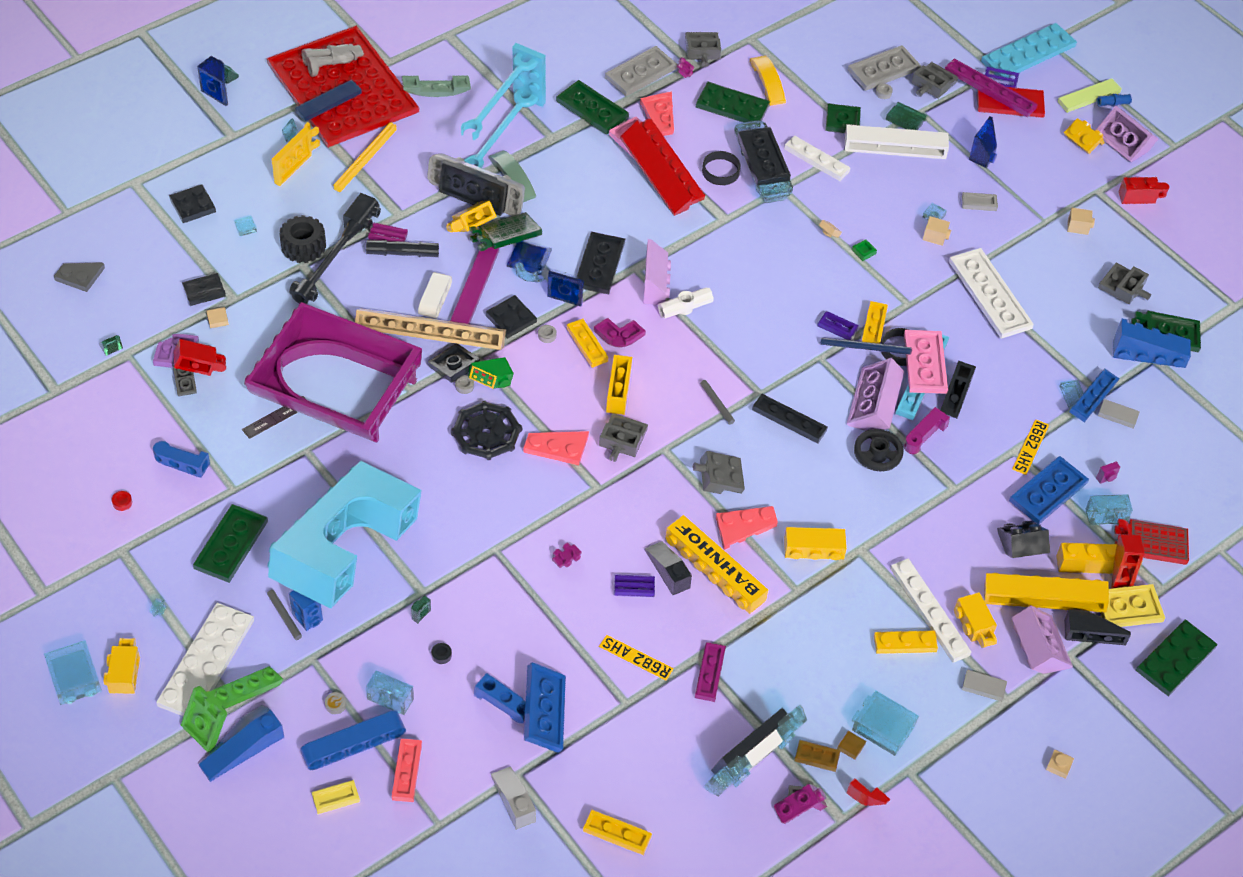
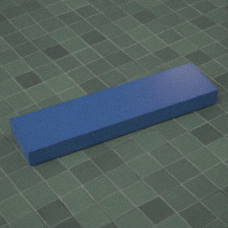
[1069,368,1120,423]

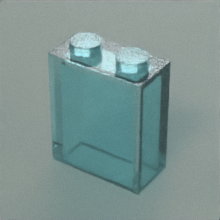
[44,640,102,705]
[852,690,919,756]

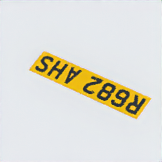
[1012,419,1049,475]
[599,635,674,681]

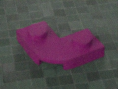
[594,318,646,347]

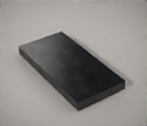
[574,231,626,295]

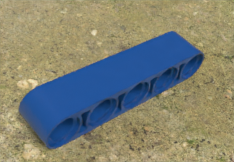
[300,710,406,770]

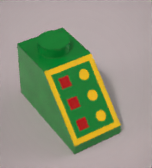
[468,357,514,389]

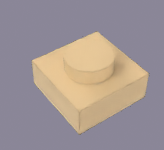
[819,220,842,238]
[1046,749,1074,779]

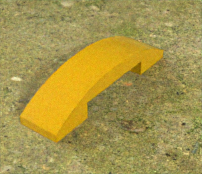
[749,56,786,106]

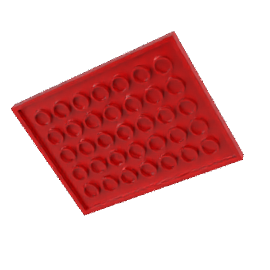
[267,25,420,147]

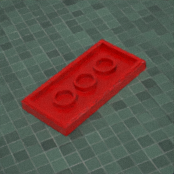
[977,87,1045,118]

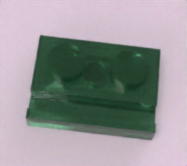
[885,102,927,130]

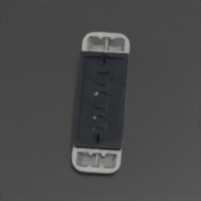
[427,153,525,216]

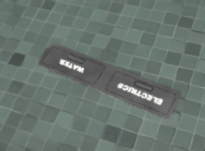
[242,396,306,439]

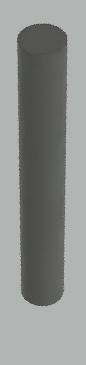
[700,380,735,425]
[267,590,302,640]

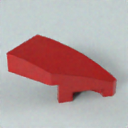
[847,779,891,806]

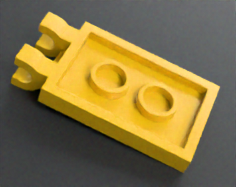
[271,122,320,186]

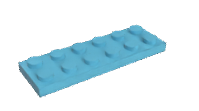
[981,23,1077,81]

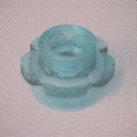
[149,598,167,618]

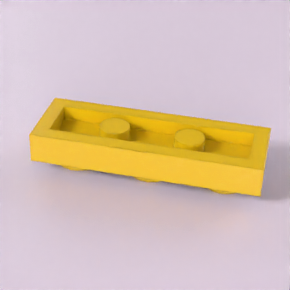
[862,301,888,344]
[567,318,609,368]
[874,631,938,654]
[583,809,652,855]

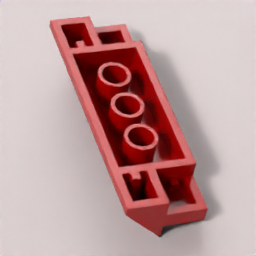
[620,118,706,216]

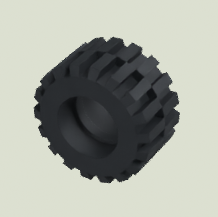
[279,215,326,263]

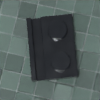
[182,273,226,306]

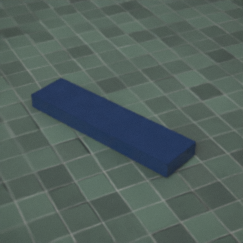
[295,80,362,122]

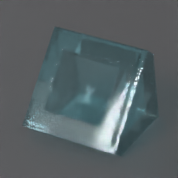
[282,119,299,142]

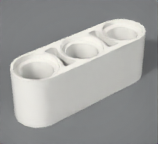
[418,272,452,319]

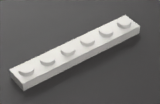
[890,558,971,663]

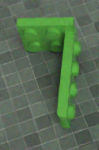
[181,666,283,752]

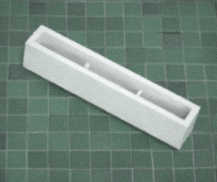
[845,125,949,159]

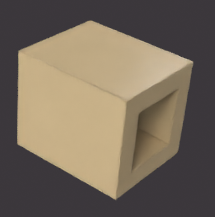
[1067,208,1095,235]
[923,216,951,246]

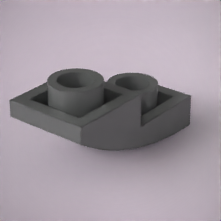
[173,365,197,397]

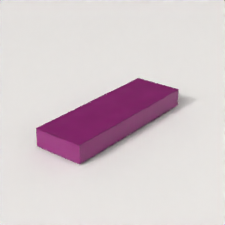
[695,642,726,702]

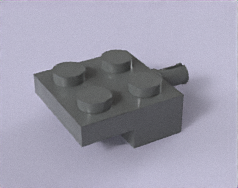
[685,32,721,67]
[912,62,958,99]
[1098,262,1152,305]
[599,413,648,462]
[692,451,745,494]

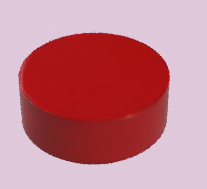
[111,491,133,511]

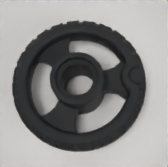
[854,429,904,472]

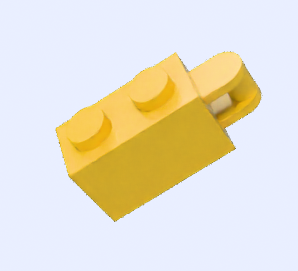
[446,201,497,232]
[954,592,997,648]
[104,638,140,694]

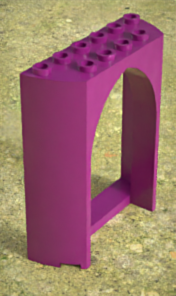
[244,302,422,443]

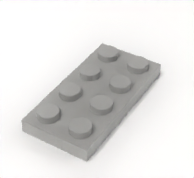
[848,45,921,91]
[605,46,677,97]

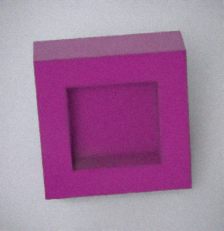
[1096,461,1121,484]

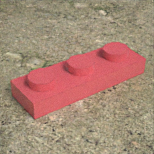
[392,739,422,802]

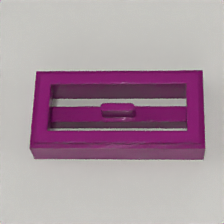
[368,223,408,242]

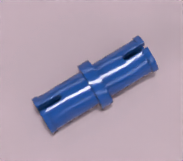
[1097,93,1132,107]

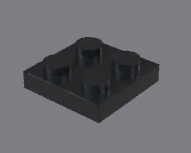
[169,184,216,224]
[486,295,537,339]
[428,343,480,383]

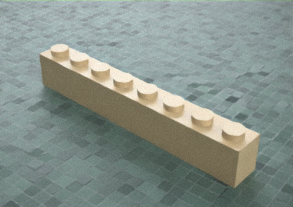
[355,308,506,350]

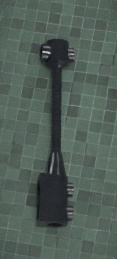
[289,193,381,304]

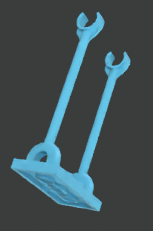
[461,43,546,168]

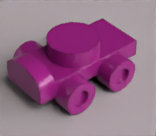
[677,57,695,78]
[552,542,582,568]

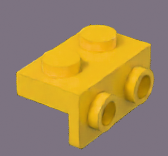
[1064,118,1104,154]

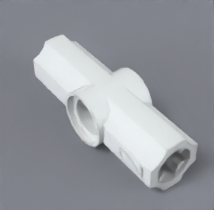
[658,287,714,319]

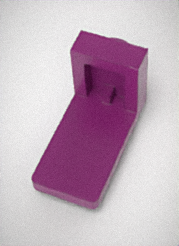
[774,784,828,824]

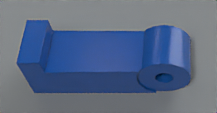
[153,441,210,478]
[474,673,525,723]

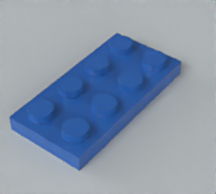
[1009,456,1089,524]
[524,662,566,753]

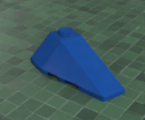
[199,705,285,782]

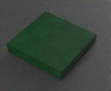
[825,103,861,133]

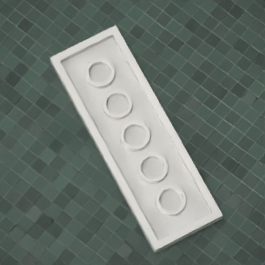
[949,248,1034,339]
[156,603,254,716]

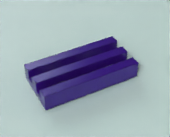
[985,67,1020,88]
[817,311,859,341]
[614,575,655,597]

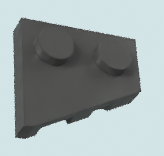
[54,262,105,292]

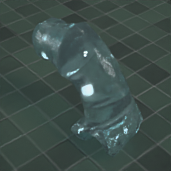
[514,262,545,283]

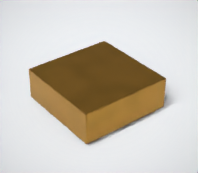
[837,731,867,760]

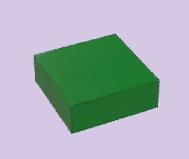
[852,239,877,261]

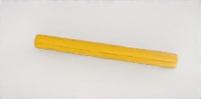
[333,122,397,192]

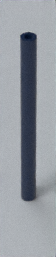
[821,338,912,355]

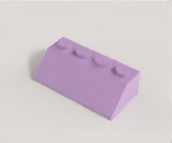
[847,358,904,431]

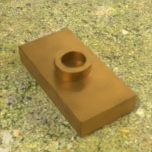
[794,740,841,772]

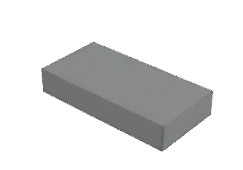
[961,192,998,211]
[1098,399,1140,429]
[962,670,1007,702]

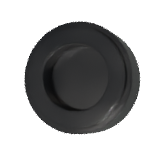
[431,643,452,664]

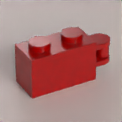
[1118,177,1170,204]
[174,339,226,376]

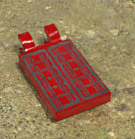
[1114,519,1189,565]

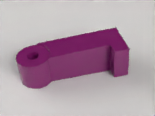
[904,407,950,454]

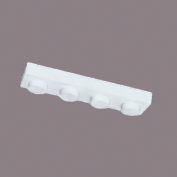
[784,135,851,181]

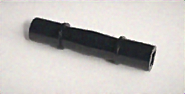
[366,240,439,258]

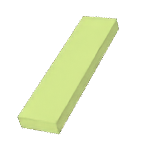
[1058,79,1122,113]

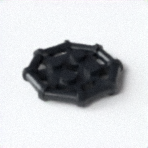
[450,400,523,460]

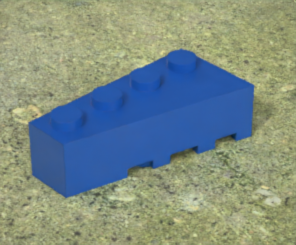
[1113,318,1191,368]

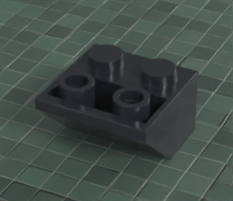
[997,521,1050,558]

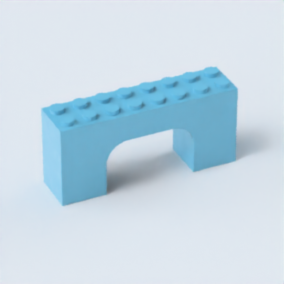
[267,461,422,609]

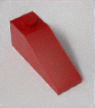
[1111,534,1145,589]

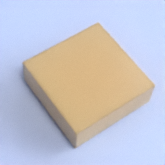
[207,307,229,329]

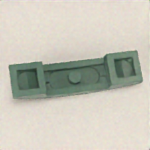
[402,75,471,97]
[488,150,536,202]

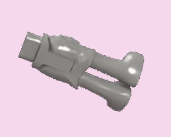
[302,44,364,77]

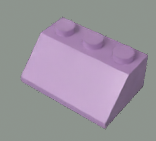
[1097,106,1159,162]
[643,239,671,305]
[1011,606,1073,674]

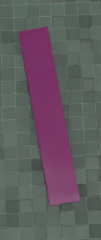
[945,58,1037,117]
[450,247,499,324]

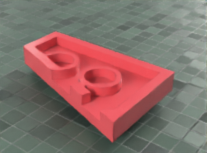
[640,91,674,136]
[523,431,589,465]
[716,506,778,550]

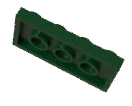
[556,80,629,135]
[696,82,770,127]
[193,504,268,583]
[1136,619,1218,697]

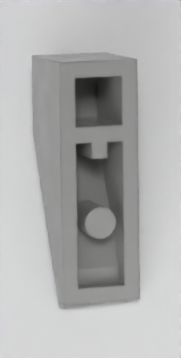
[491,766,536,830]

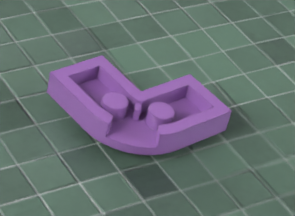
[153,334,199,368]

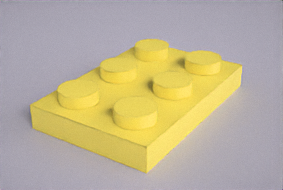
[1100,584,1165,627]

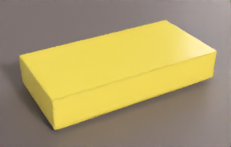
[312,780,360,814]

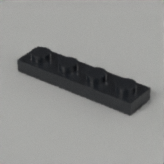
[752,394,828,444]

